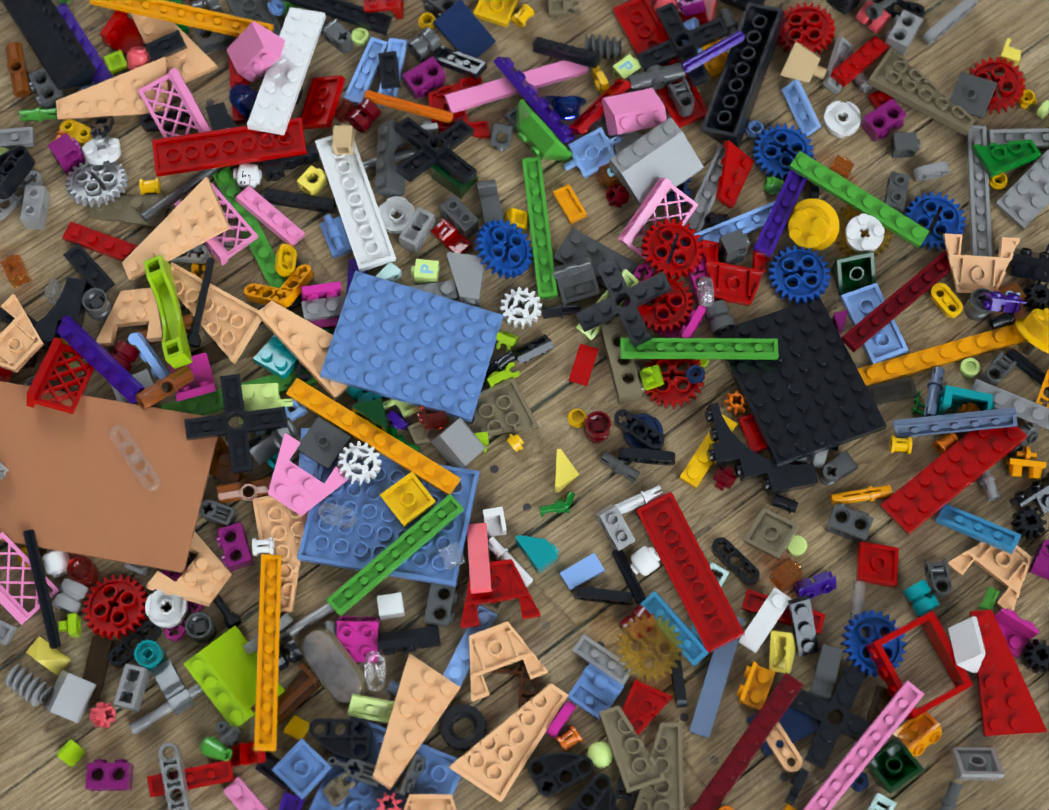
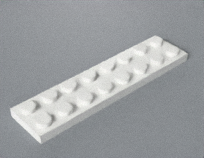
[247,7,326,135]
[315,135,396,272]

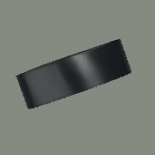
[0,146,35,199]
[309,718,372,761]
[528,752,594,798]
[567,773,612,810]

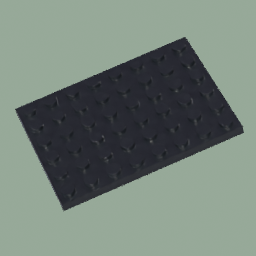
[713,298,887,467]

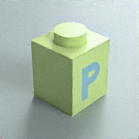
[612,54,641,80]
[411,259,440,284]

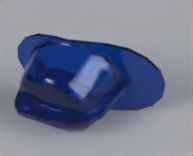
[229,84,259,120]
[543,96,586,120]

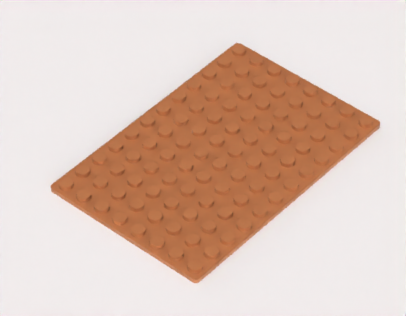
[0,381,218,573]

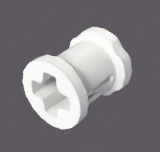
[252,537,275,556]

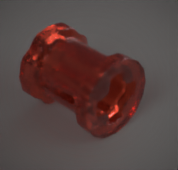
[334,98,356,123]

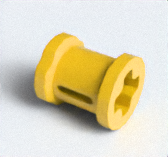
[511,3,535,28]
[139,177,161,195]
[889,435,912,454]

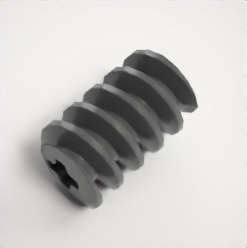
[584,34,622,60]

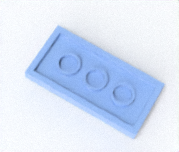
[840,283,908,365]

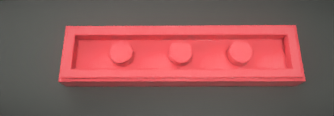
[467,523,492,594]

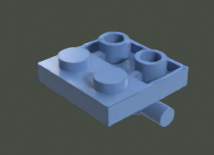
[320,214,353,259]
[567,663,624,722]

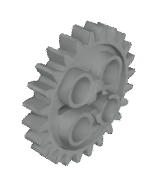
[65,160,128,208]

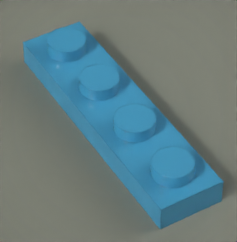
[936,504,1021,554]
[640,591,709,666]

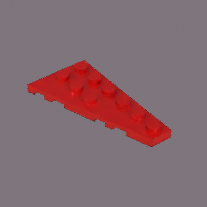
[969,610,1047,736]

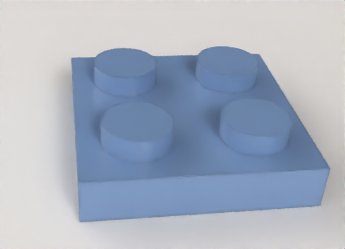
[272,738,332,800]

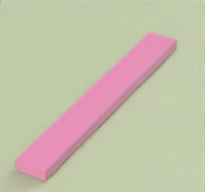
[445,60,589,113]
[802,680,924,810]

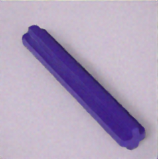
[681,31,745,73]

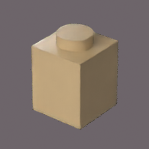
[332,124,355,155]

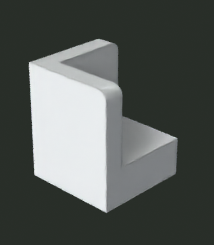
[483,506,507,537]
[377,592,405,620]

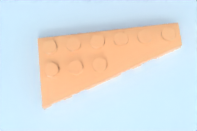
[131,14,218,91]
[56,57,170,120]
[122,177,230,281]
[170,262,262,364]
[257,301,348,399]
[252,495,308,615]
[372,653,460,790]
[448,683,568,802]

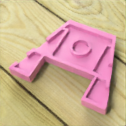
[268,433,350,516]

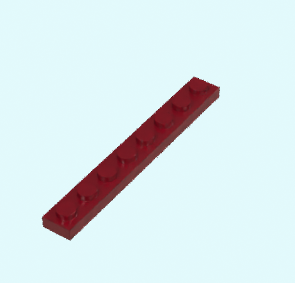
[841,250,951,353]
[690,673,804,810]

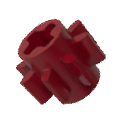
[606,184,629,208]
[713,465,737,491]

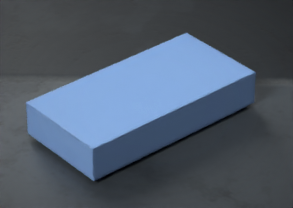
[560,553,605,591]

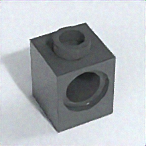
[490,122,515,151]
[890,132,920,158]

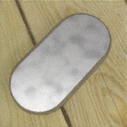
[302,629,365,703]

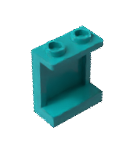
[936,385,995,416]

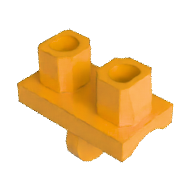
[1005,446,1047,479]

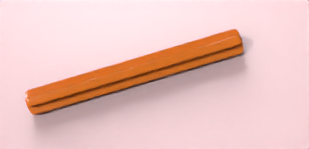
[364,90,453,123]

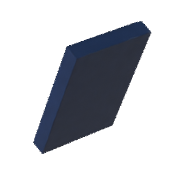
[433,0,496,58]
[746,707,819,757]

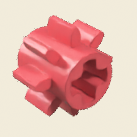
[89,702,116,728]
[376,792,402,810]

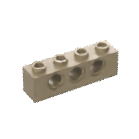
[600,322,645,404]

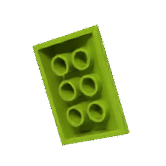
[184,625,285,728]

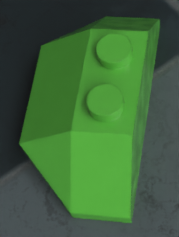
[516,99,573,161]

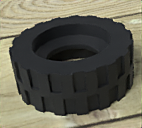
[440,704,487,752]

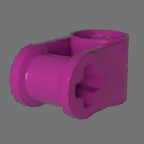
[1029,539,1049,580]

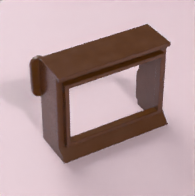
[250,663,321,727]

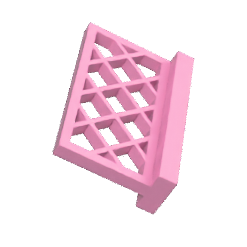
[138,67,212,138]
[617,178,698,264]
[174,183,258,266]
[0,532,60,625]

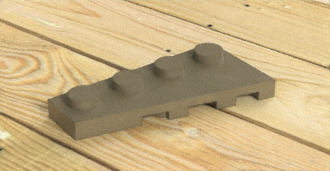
[90,194,167,229]
[598,705,667,794]

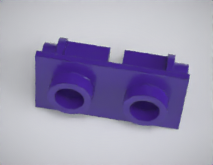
[982,290,1026,314]
[793,571,836,600]

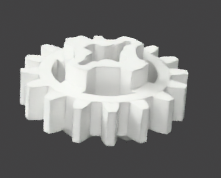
[500,287,542,329]
[337,441,382,485]

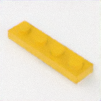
[679,414,737,489]

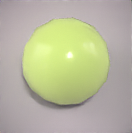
[587,741,613,768]

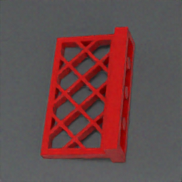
[26,337,95,414]

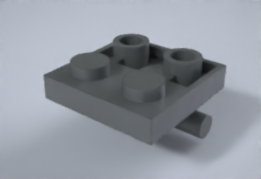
[553,257,601,305]

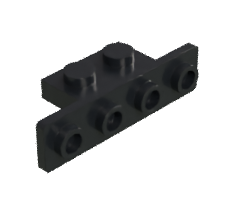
[995,245,1049,283]
[1009,473,1049,514]
[377,626,441,656]

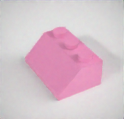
[227,21,286,83]
[602,88,667,135]

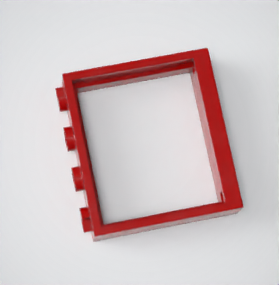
[866,611,973,721]

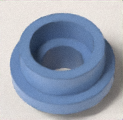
[267,0,285,16]
[746,120,764,139]

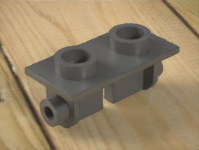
[1007,423,1039,459]
[216,720,243,746]
[392,753,426,798]

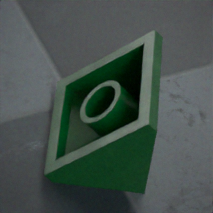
[430,163,479,199]
[831,251,876,295]
[352,398,389,434]
[867,737,925,794]

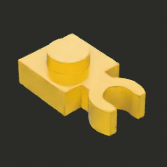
[591,65,609,95]

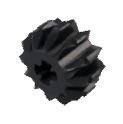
[1021,281,1049,312]
[1010,505,1047,540]
[1022,639,1049,674]

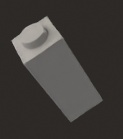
[447,252,486,306]

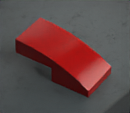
[431,219,473,254]
[569,343,599,386]
[230,742,266,767]

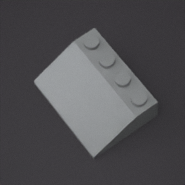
[609,117,704,206]

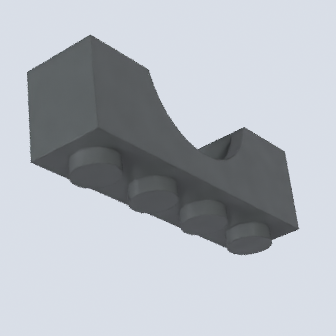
[375,119,407,198]

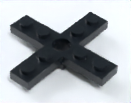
[637,2,729,88]
[395,117,477,185]
[576,257,672,347]
[184,374,287,474]
[789,666,872,770]

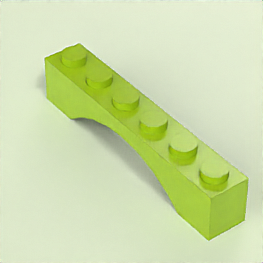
[143,255,193,369]

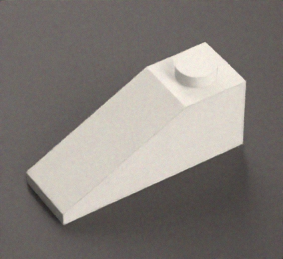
[738,587,792,653]

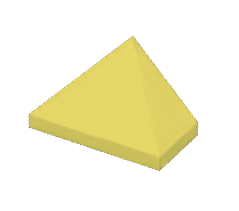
[555,449,579,493]
[769,630,796,674]
[26,636,71,676]

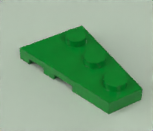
[972,140,1041,178]

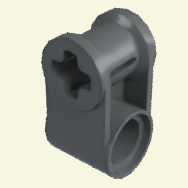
[321,19,354,53]
[667,79,695,117]
[981,350,1018,386]
[819,451,859,486]
[924,558,952,600]

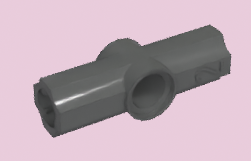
[628,62,686,92]

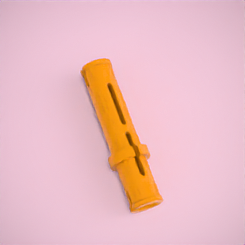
[830,484,892,507]

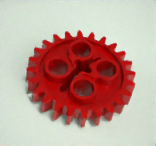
[778,2,835,54]
[969,56,1026,115]
[641,218,704,280]
[637,274,694,334]
[645,359,705,409]
[82,574,148,640]

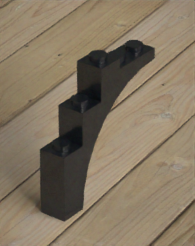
[206,102,319,182]
[21,277,91,369]
[705,403,818,496]

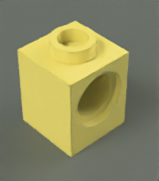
[297,165,328,196]

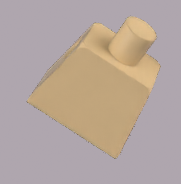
[780,41,827,82]

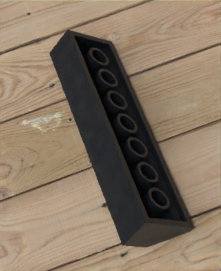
[1,0,96,90]
[701,2,785,148]

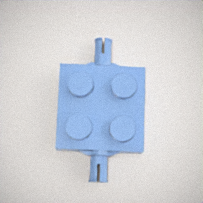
[563,127,623,179]

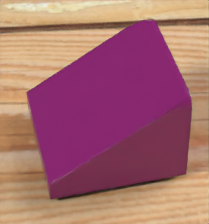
[832,310,848,335]

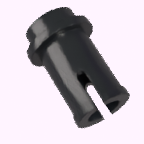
[705,213,730,227]
[989,312,1016,330]
[772,494,799,514]

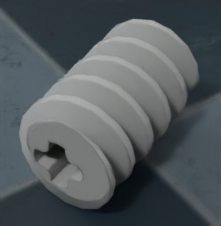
[5,663,53,707]

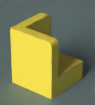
[999,38,1021,67]

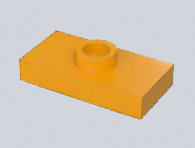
[552,184,587,225]

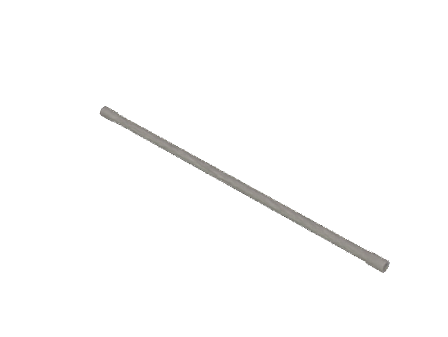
[129,576,390,735]

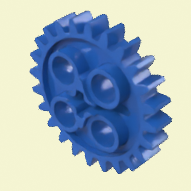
[752,123,814,180]
[904,192,966,251]
[474,219,534,279]
[768,245,831,305]
[841,610,907,678]

